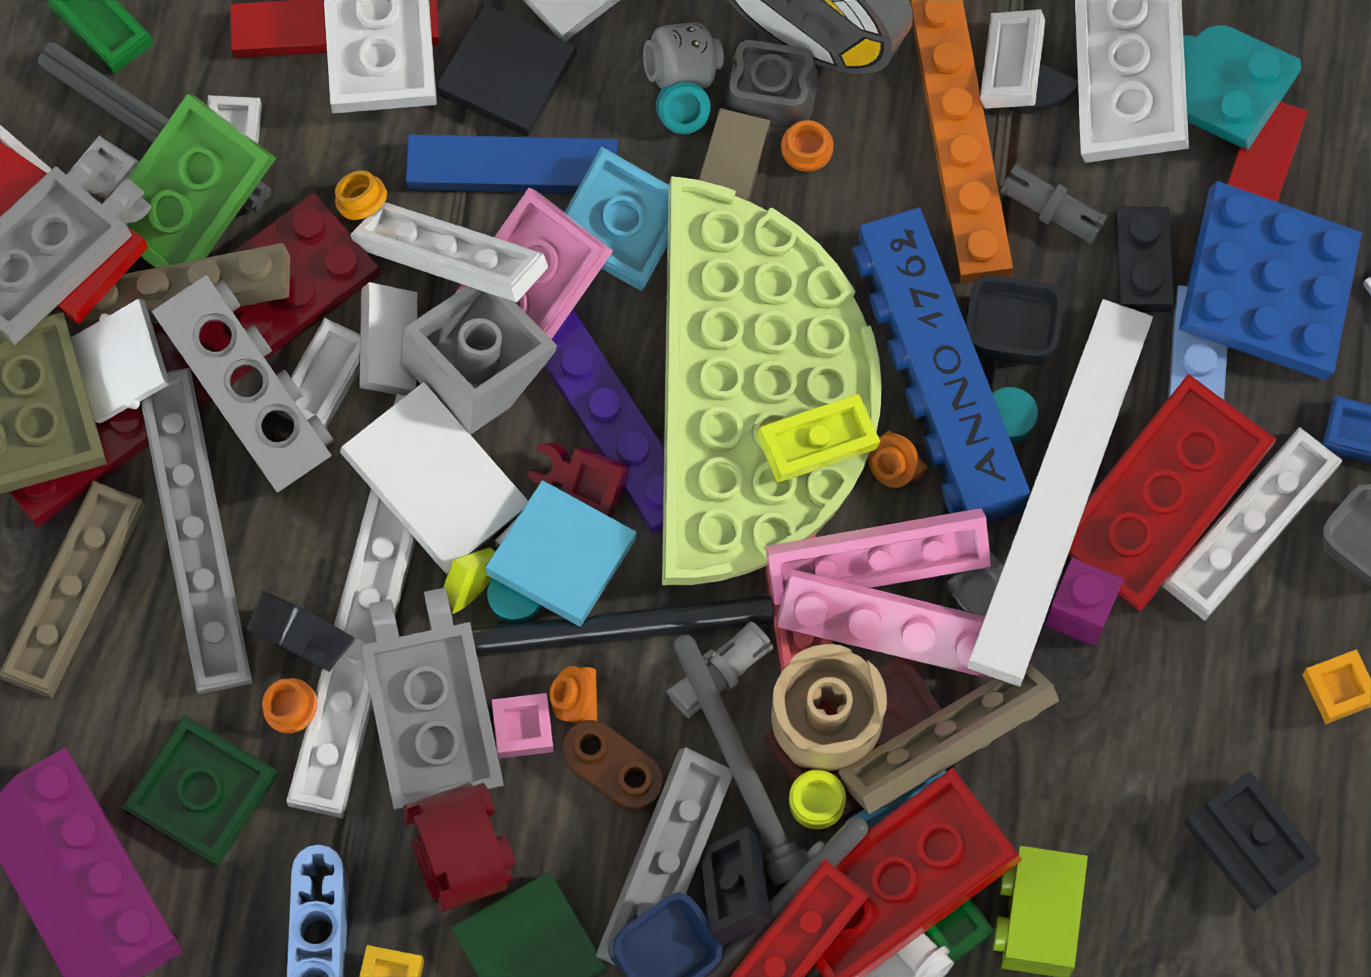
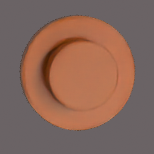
[781,120,833,172]
[262,678,317,734]

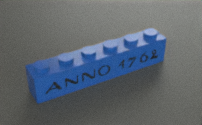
[852,207,1031,523]

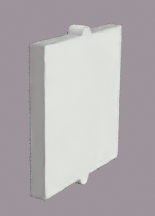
[71,299,170,423]

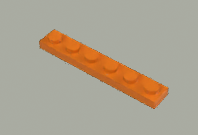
[909,0,1013,283]

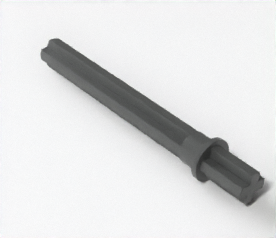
[38,42,272,212]

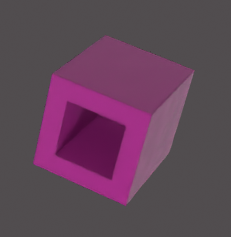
[1045,558,1123,647]

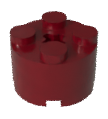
[403,782,515,913]

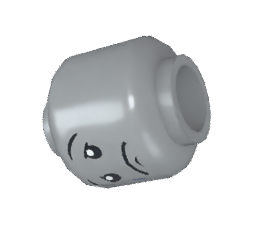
[643,22,724,89]

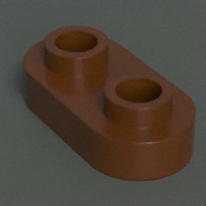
[563,720,663,813]

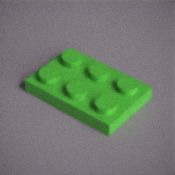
[126,94,276,268]

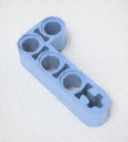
[287,845,349,977]

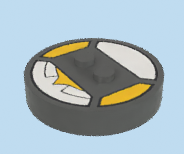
[727,0,913,74]

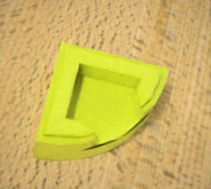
[443,547,495,614]

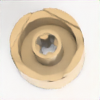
[771,644,887,771]

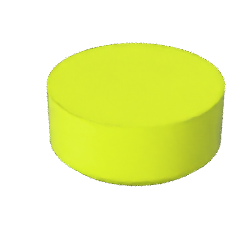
[789,770,846,830]

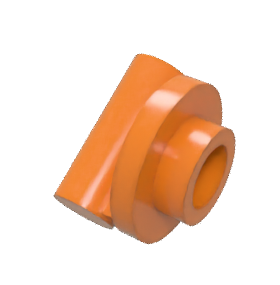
[868,430,929,488]
[550,666,597,724]

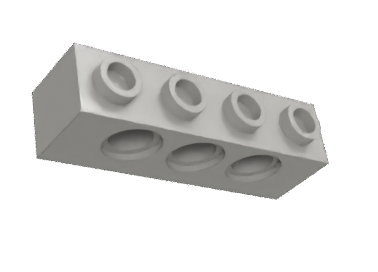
[151,275,334,493]

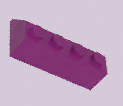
[0,747,183,977]

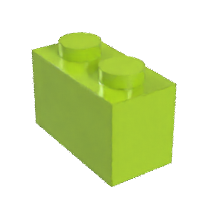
[993,846,1088,977]

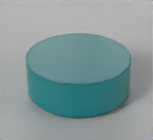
[656,82,710,134]
[992,387,1038,444]
[487,578,542,624]

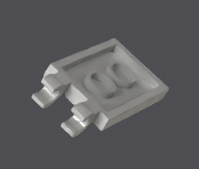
[0,150,151,345]
[361,588,504,810]

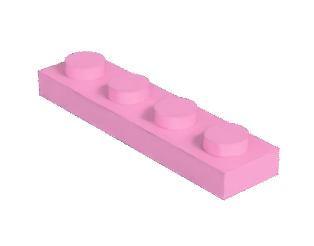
[765,508,991,605]
[777,569,992,679]

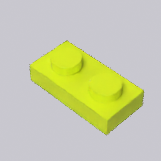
[756,394,880,483]

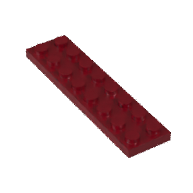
[9,193,380,528]

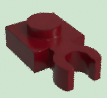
[528,442,630,518]

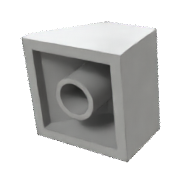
[400,286,557,435]

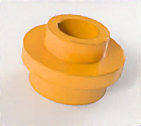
[335,170,387,220]

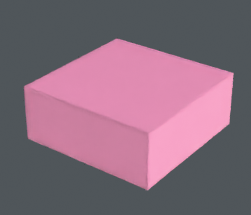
[492,693,554,759]

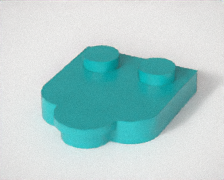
[1183,25,1301,151]

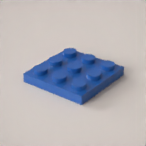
[1178,181,1362,380]

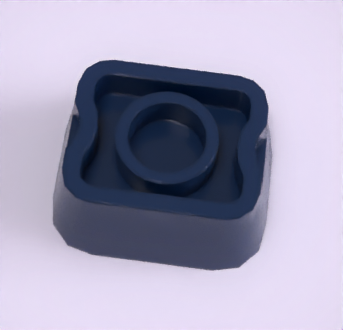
[608,893,723,977]

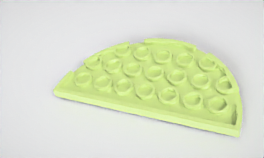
[662,176,882,585]

